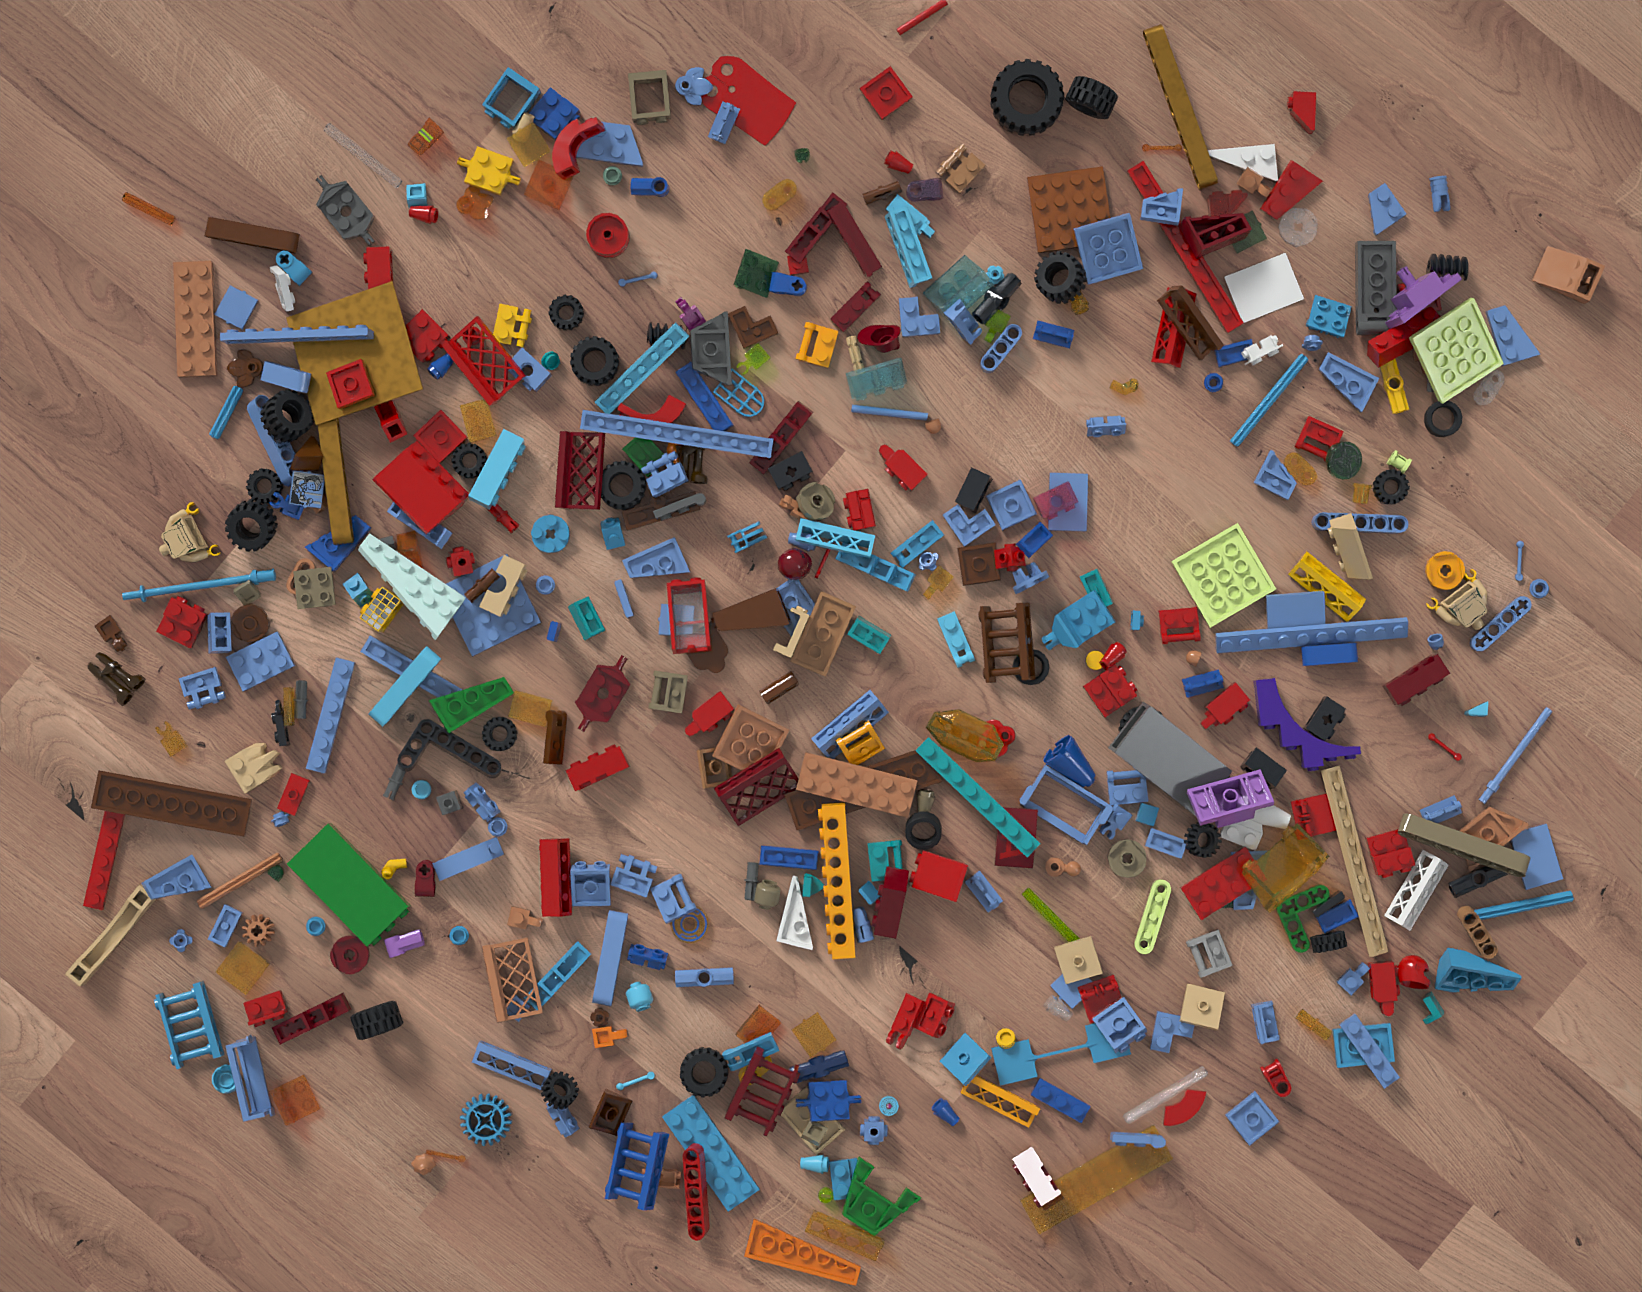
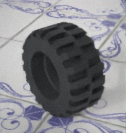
[990,59,1064,136]

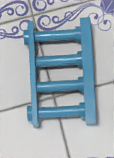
[154,981,225,1069]

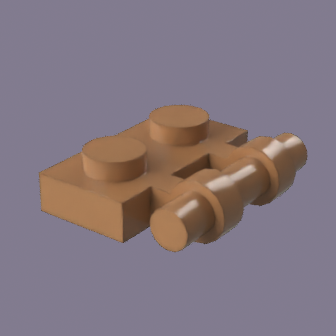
[936,144,986,194]

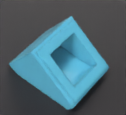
[406,183,428,209]
[1464,701,1488,717]

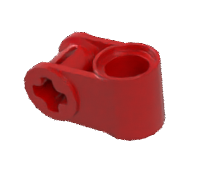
[1260,1059,1292,1097]

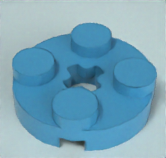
[531,515,570,553]

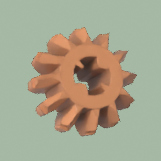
[242,914,275,947]

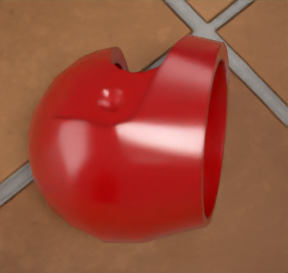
[1397,955,1431,990]

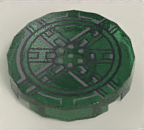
[1326,441,1362,480]

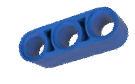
[1301,643,1358,666]

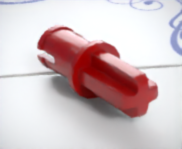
[486,504,519,533]

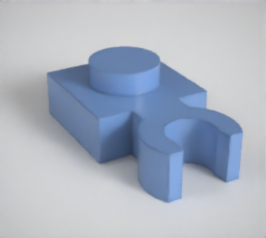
[1099,803,1132,840]

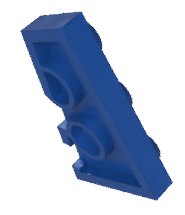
[305,515,371,572]

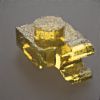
[923,565,954,600]

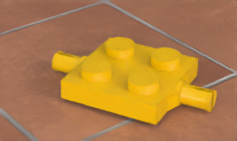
[457,146,521,196]

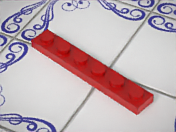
[83,811,125,910]

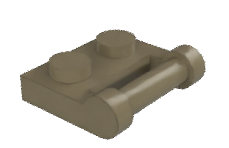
[648,671,688,713]

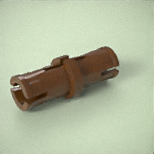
[862,180,902,205]
[464,568,500,603]

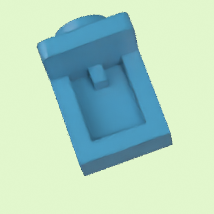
[600,517,625,550]
[343,573,373,607]

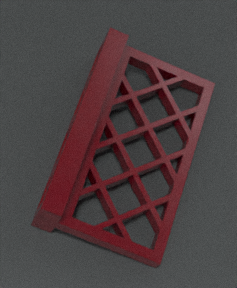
[555,431,606,510]
[714,748,799,826]

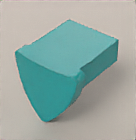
[802,873,824,897]
[1423,991,1444,1025]

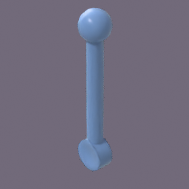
[618,271,658,287]
[1515,541,1524,581]

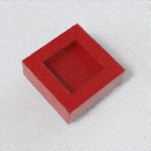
[787,255,809,276]

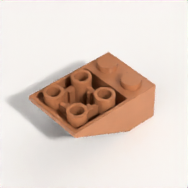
[1532,246,1605,304]

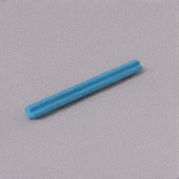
[1230,354,1308,447]
[1465,891,1574,920]

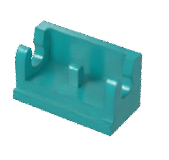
[847,615,891,654]

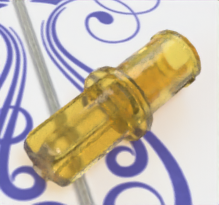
[1295,1009,1332,1040]

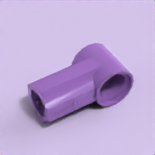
[384,929,425,958]

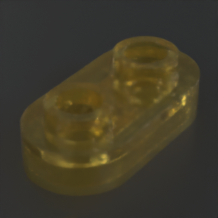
[762,179,797,211]
[1284,452,1317,486]

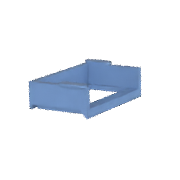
[1019,765,1113,845]
[226,1035,275,1122]

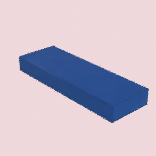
[759,845,819,870]

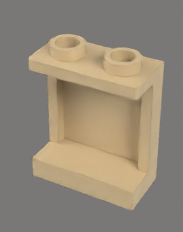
[773,606,810,658]

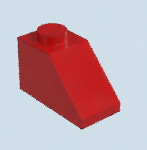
[1287,91,1316,134]

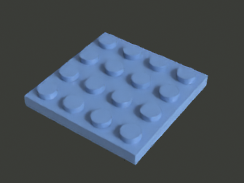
[446,554,541,657]

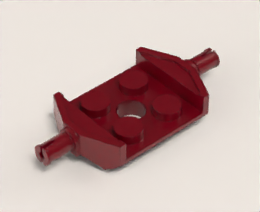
[575,655,631,732]

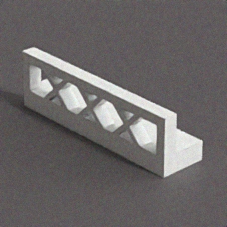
[1384,850,1449,931]

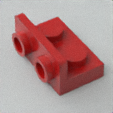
[243,990,288,1027]
[914,992,955,1039]

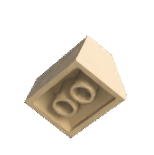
[1328,513,1373,580]

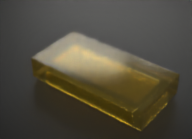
[283,687,295,726]

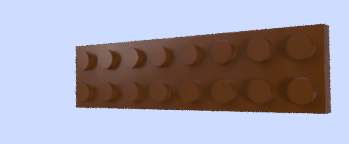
[784,750,942,830]
[91,770,252,837]

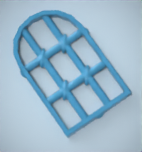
[713,368,764,417]

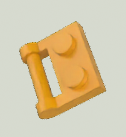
[795,322,839,368]
[836,720,885,765]

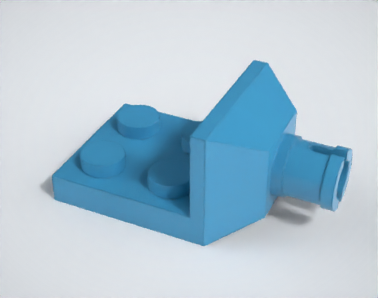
[1042,590,1116,650]

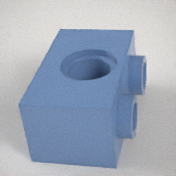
[508,347,552,392]

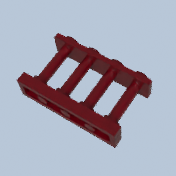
[724,1046,800,1137]

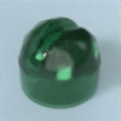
[794,148,810,163]
[267,865,284,882]

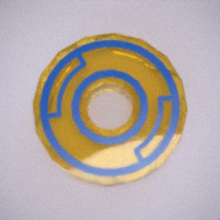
[671,905,709,943]

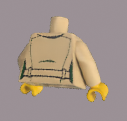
[159,502,221,562]
[1426,569,1487,630]

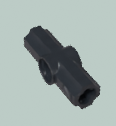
[972,273,1022,324]
[1448,866,1508,898]

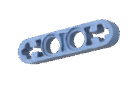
[1470,596,1532,652]

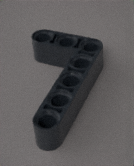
[397,719,501,778]

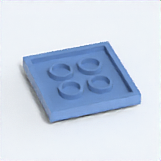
[1074,213,1143,285]

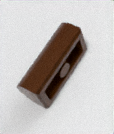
[759,671,799,704]

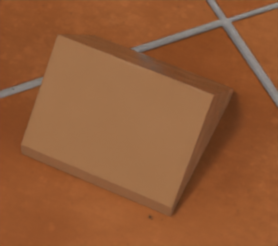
[697,748,732,789]

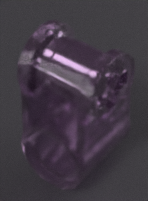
[906,178,944,202]

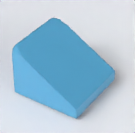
[1135,803,1159,826]
[858,881,880,905]

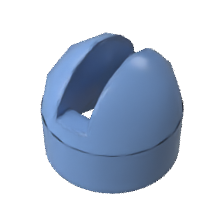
[1427,633,1444,650]

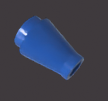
[427,353,454,380]
[931,1098,960,1126]

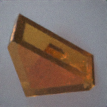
[397,531,423,568]

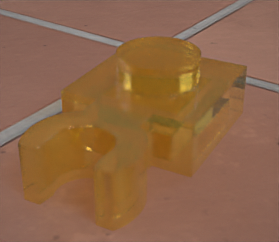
[155,721,187,757]

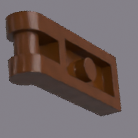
[543,710,567,765]

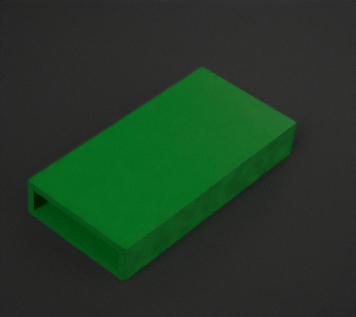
[287,823,411,947]

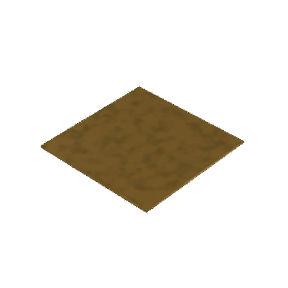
[286,281,423,426]

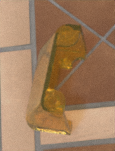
[1242,823,1330,914]

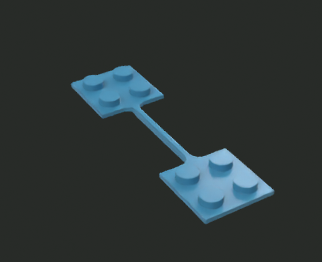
[991,1023,1131,1086]

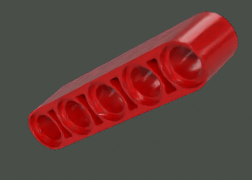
[683,1143,710,1241]

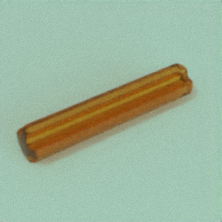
[122,192,176,226]

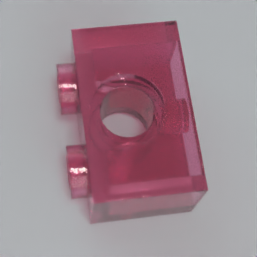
[1033,481,1078,521]

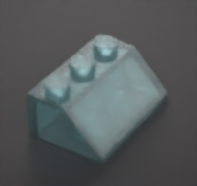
[923,255,994,323]
[845,358,907,401]

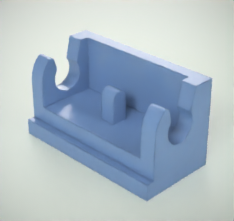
[944,299,982,345]
[1251,1000,1280,1044]

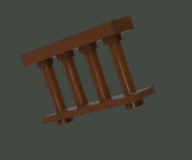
[978,603,1036,683]

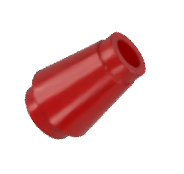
[884,150,914,174]
[409,206,439,225]
[1099,642,1127,670]

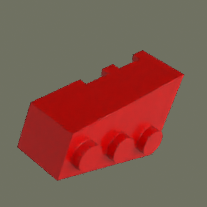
[565,744,630,791]

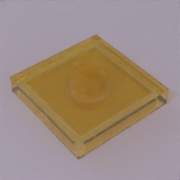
[216,941,270,995]

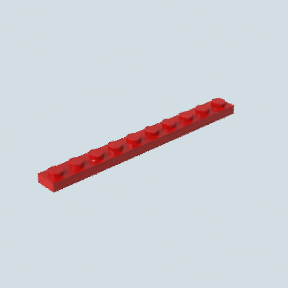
[1127,161,1244,333]

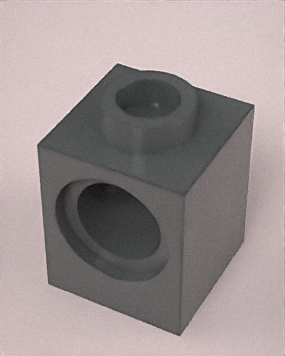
[436,790,463,815]

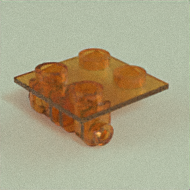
[269,1075,320,1126]

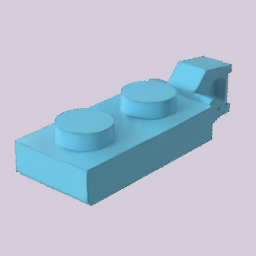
[886,194,935,238]

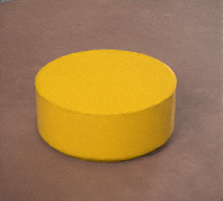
[1085,651,1104,670]
[996,1028,1016,1049]

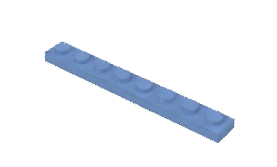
[220,325,374,344]

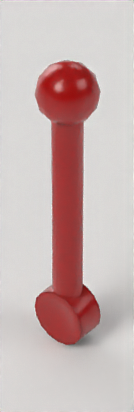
[814,543,834,579]
[1428,733,1462,761]

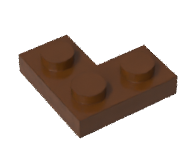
[728,306,778,349]

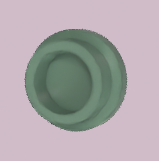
[603,166,622,186]

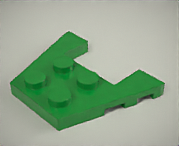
[842,1156,921,1236]

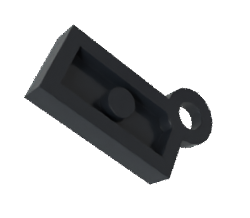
[271,700,290,746]

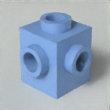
[860,1116,888,1145]

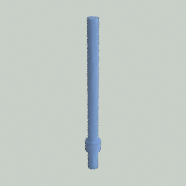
[1479,707,1552,804]

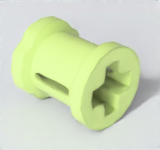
[1386,450,1412,474]

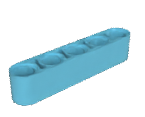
[368,646,441,727]

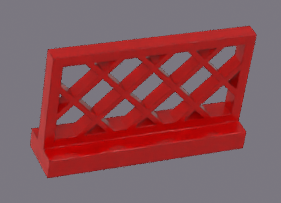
[442,316,526,406]

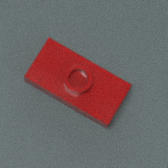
[277,773,310,816]

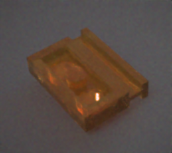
[735,1004,782,1043]

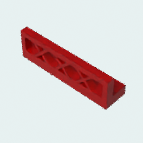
[1151,287,1197,368]

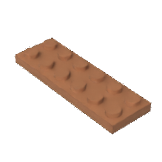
[173,261,217,377]
[796,752,917,818]

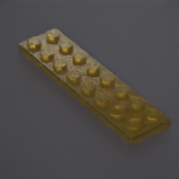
[1020,1124,1173,1234]

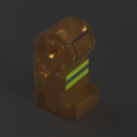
[408,117,444,156]

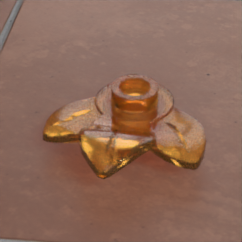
[456,186,494,220]

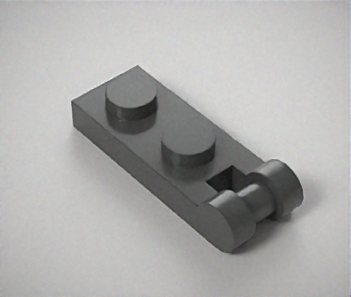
[653,493,706,521]

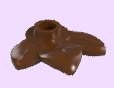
[227,349,263,388]

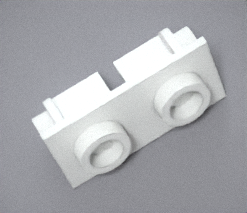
[1241,335,1283,366]

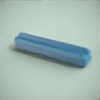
[209,386,243,439]

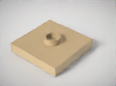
[1054,936,1103,984]
[1179,984,1225,1031]

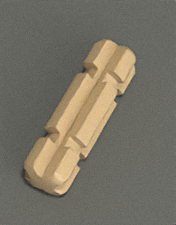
[846,336,864,373]

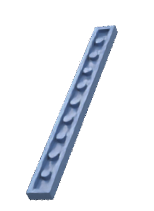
[580,410,773,458]
[1216,617,1408,653]

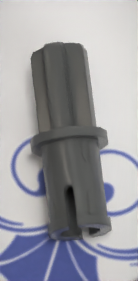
[293,680,309,719]
[383,763,407,801]
[744,862,759,901]

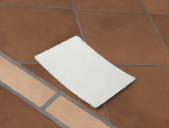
[1224,253,1304,323]

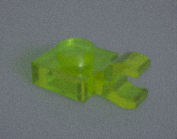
[984,310,1011,343]

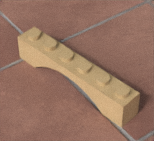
[65,884,156,986]

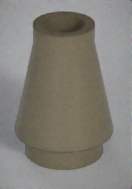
[917,789,936,812]

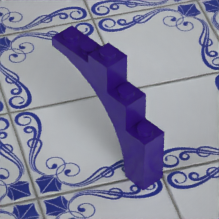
[1253,678,1361,771]

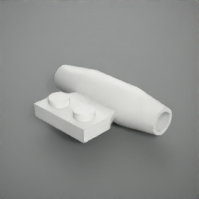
[1221,805,1291,851]

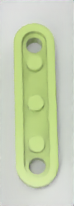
[1134,879,1171,954]

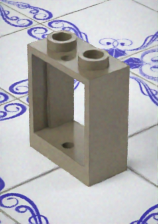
[628,70,671,125]

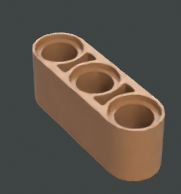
[1457,906,1498,959]

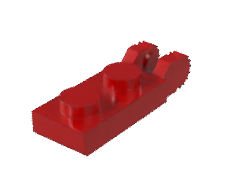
[886,993,925,1049]

